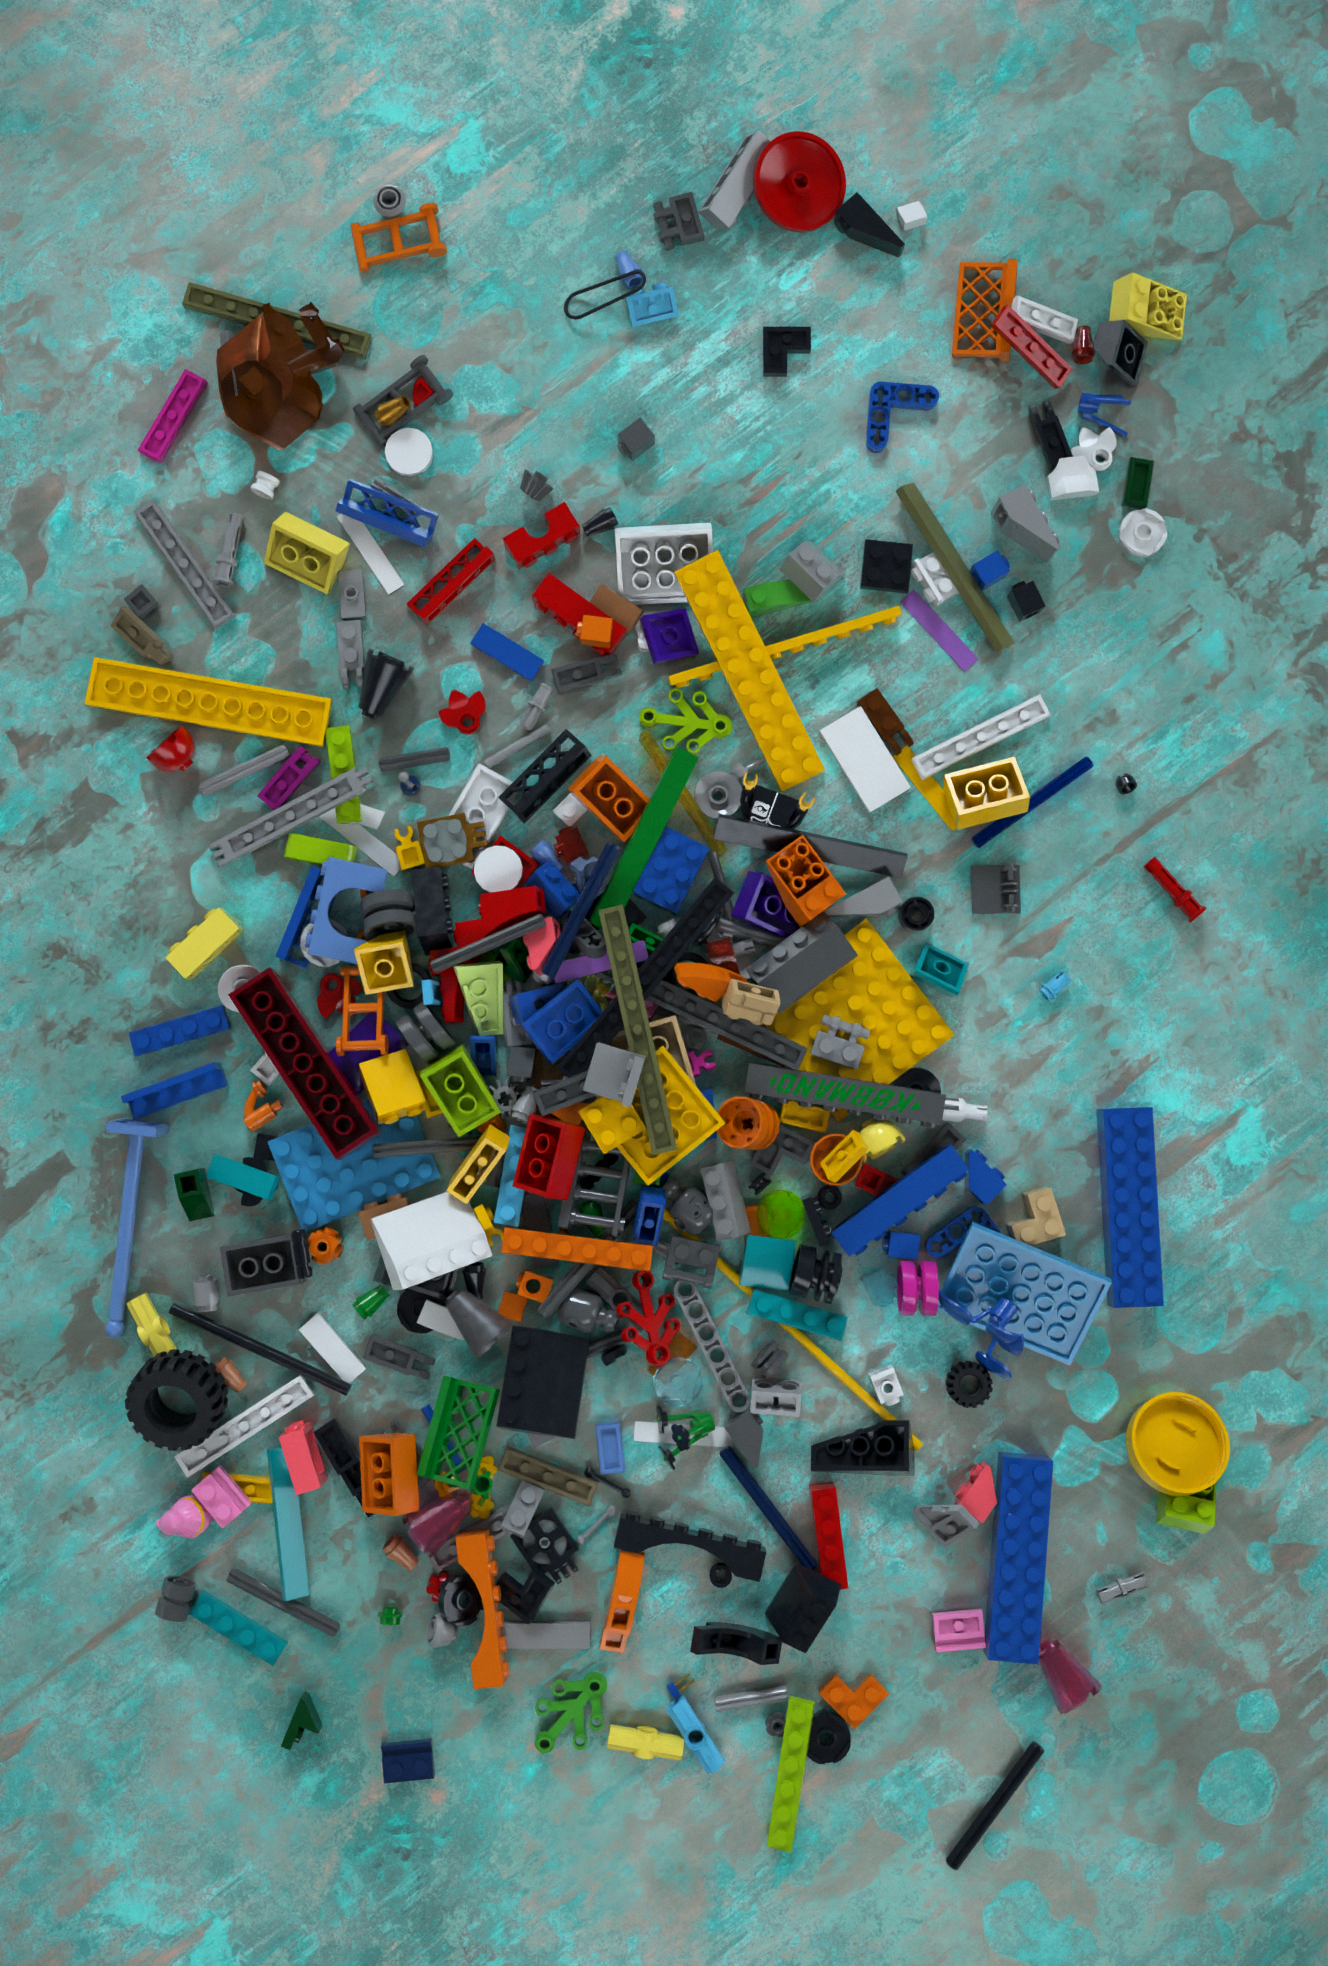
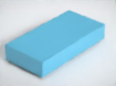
[422,980,443,1007]

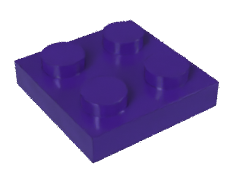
[640,608,699,664]

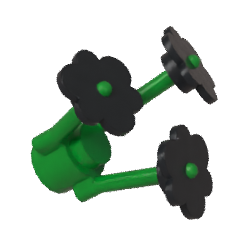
[656,1405,715,1470]

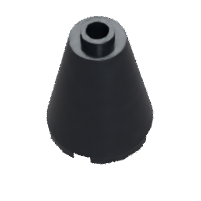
[359,648,414,719]

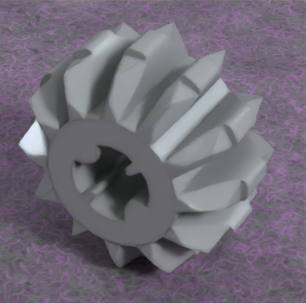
[488,1078,524,1120]

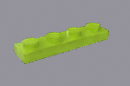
[326,725,362,825]

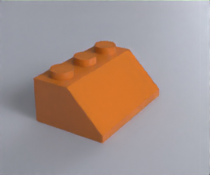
[359,1433,419,1516]

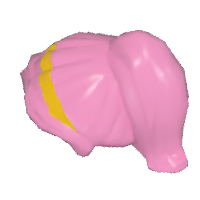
[156,1495,213,1539]

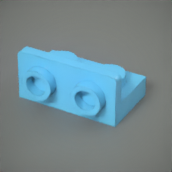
[625,282,679,327]

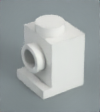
[868,1364,904,1406]

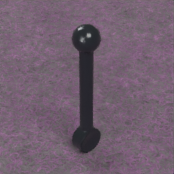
[584,1468,631,1498]

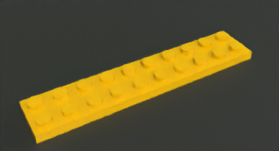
[674,550,825,792]
[84,657,333,748]

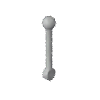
[576,1505,616,1545]

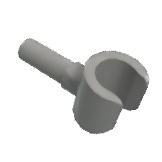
[731,757,765,780]

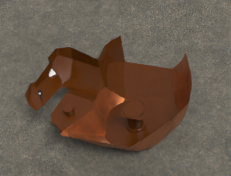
[216,301,345,450]

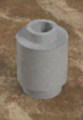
[192,1274,220,1312]

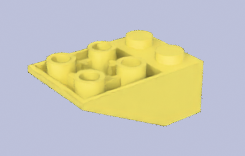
[1109,272,1187,341]

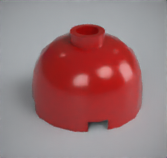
[146,726,196,772]

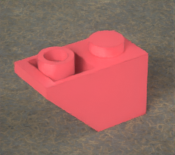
[523,916,561,976]
[955,1460,997,1523]

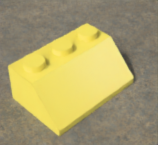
[264,512,350,595]

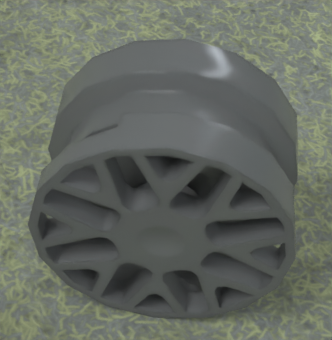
[751,1340,789,1379]

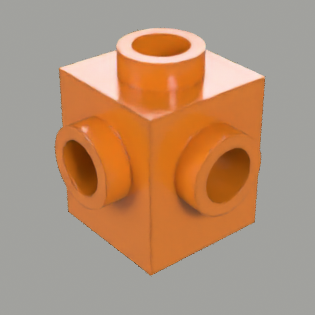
[307,1227,344,1265]

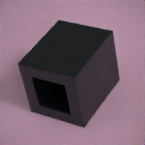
[1007,581,1046,622]

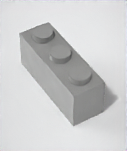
[701,1161,751,1241]

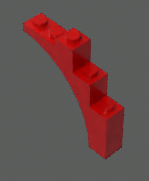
[428,886,546,1024]

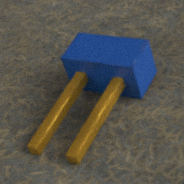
[666,1673,695,1700]

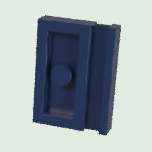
[381,1738,435,1784]

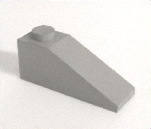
[824,877,903,917]

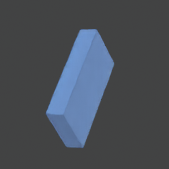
[595,1421,625,1475]

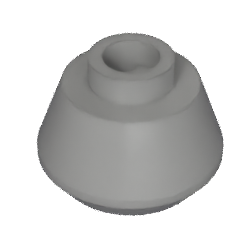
[373,185,406,218]
[427,1612,458,1648]

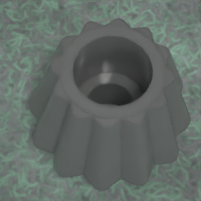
[520,469,553,501]

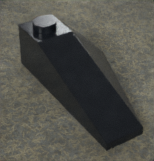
[811,1420,914,1476]

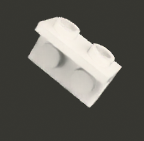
[911,552,959,607]

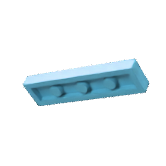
[494,1125,527,1227]

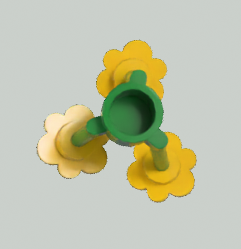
[434,1455,497,1519]

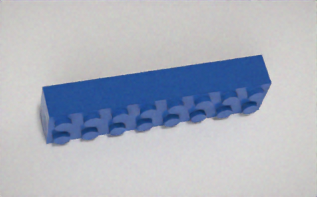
[1097,1107,1164,1308]
[983,1452,1053,1665]

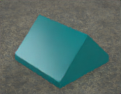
[909,943,969,998]

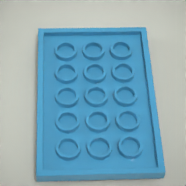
[268,1101,442,1232]
[937,1222,1112,1365]

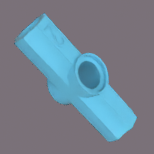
[666,1695,725,1774]

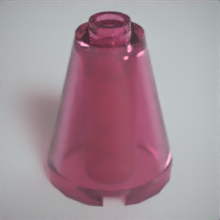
[402,1489,474,1558]
[1039,1638,1102,1714]

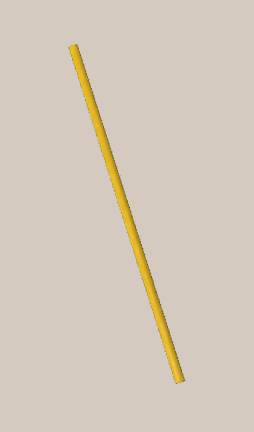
[663,1207,923,1451]

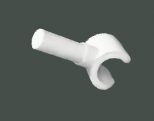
[635,621,649,652]

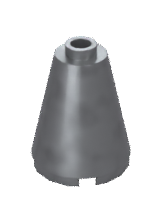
[446,1289,513,1358]

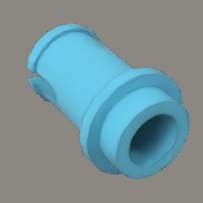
[1039,970,1071,1001]

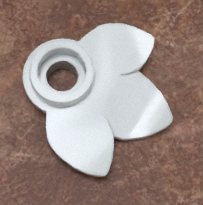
[1071,427,1116,471]

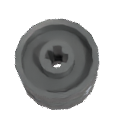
[360,889,417,940]
[396,1001,456,1064]

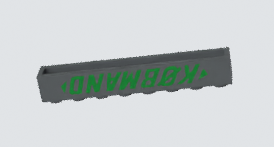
[745,1062,946,1128]

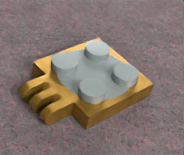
[417,813,489,868]

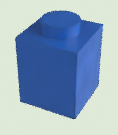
[970,550,1010,591]
[882,1230,920,1260]

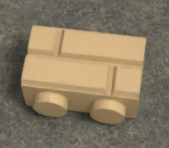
[722,979,780,1025]

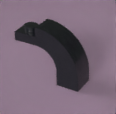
[690,1622,783,1665]

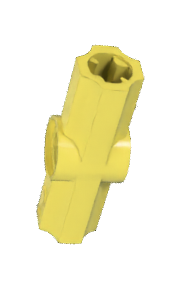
[126,1292,176,1357]
[607,1724,684,1761]

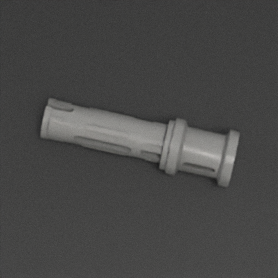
[212,513,245,588]

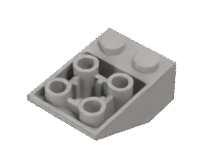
[991,484,1060,563]

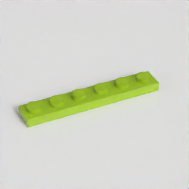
[767,1696,815,1853]

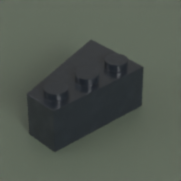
[411,866,454,956]

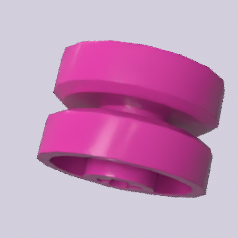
[897,1261,939,1316]

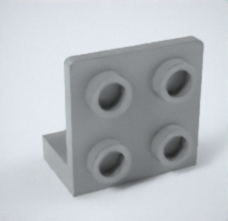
[583,1042,645,1107]

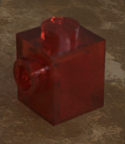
[553,826,590,866]

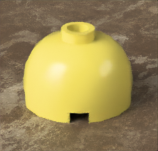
[859,1118,906,1163]

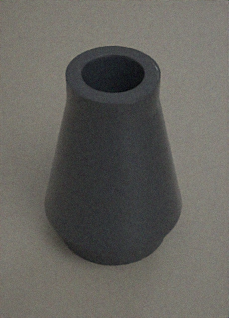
[582,507,619,538]
[462,1262,486,1299]

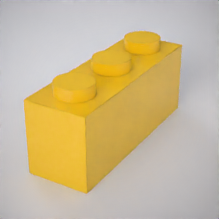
[446,1124,511,1204]

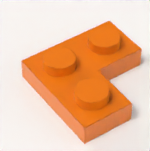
[818,1673,889,1730]

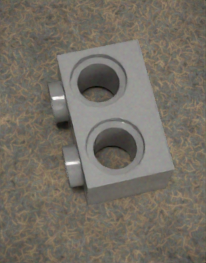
[750,1377,802,1417]

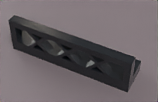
[498,729,592,824]

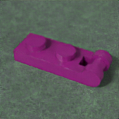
[257,745,321,810]

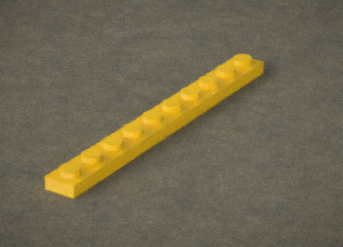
[667,605,902,689]

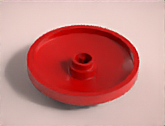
[753,131,846,233]

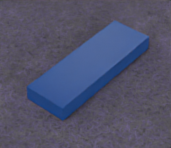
[470,623,544,682]

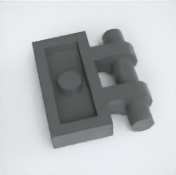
[653,192,704,251]

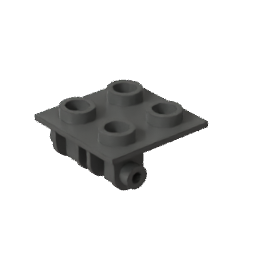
[971,863,1021,914]

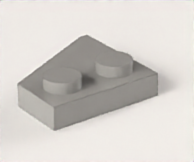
[911,1505,979,1548]

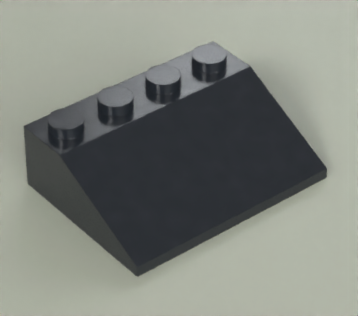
[496,1326,590,1439]

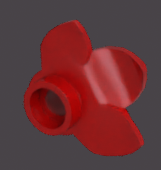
[439,690,486,735]
[317,973,363,1018]

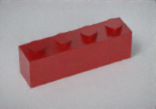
[532,573,627,656]
[809,1482,849,1590]

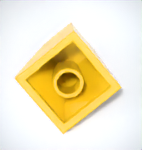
[354,930,414,995]

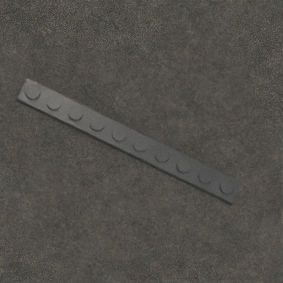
[579,951,808,1071]

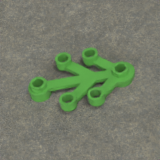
[535,1672,607,1753]

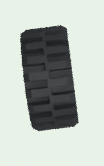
[125,1349,228,1451]

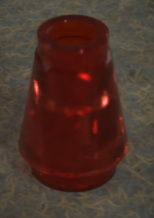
[1071,326,1095,365]

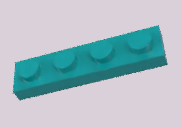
[746,1289,848,1341]
[189,1590,288,1666]

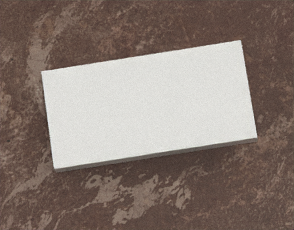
[819,706,911,813]
[449,763,519,871]

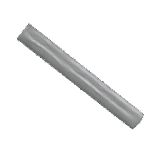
[484,724,551,769]

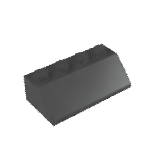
[745,911,858,1014]

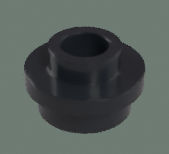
[817,1185,842,1210]

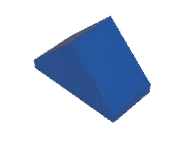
[470,1036,498,1075]

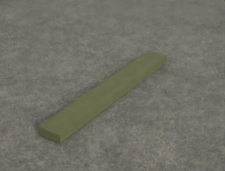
[182,282,372,359]
[896,483,1015,653]

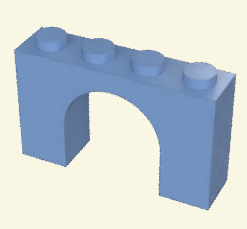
[305,857,388,964]

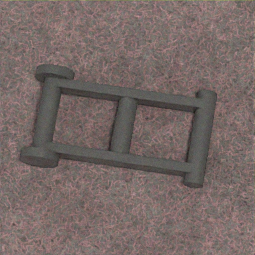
[353,355,453,448]

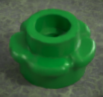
[378,1607,403,1625]

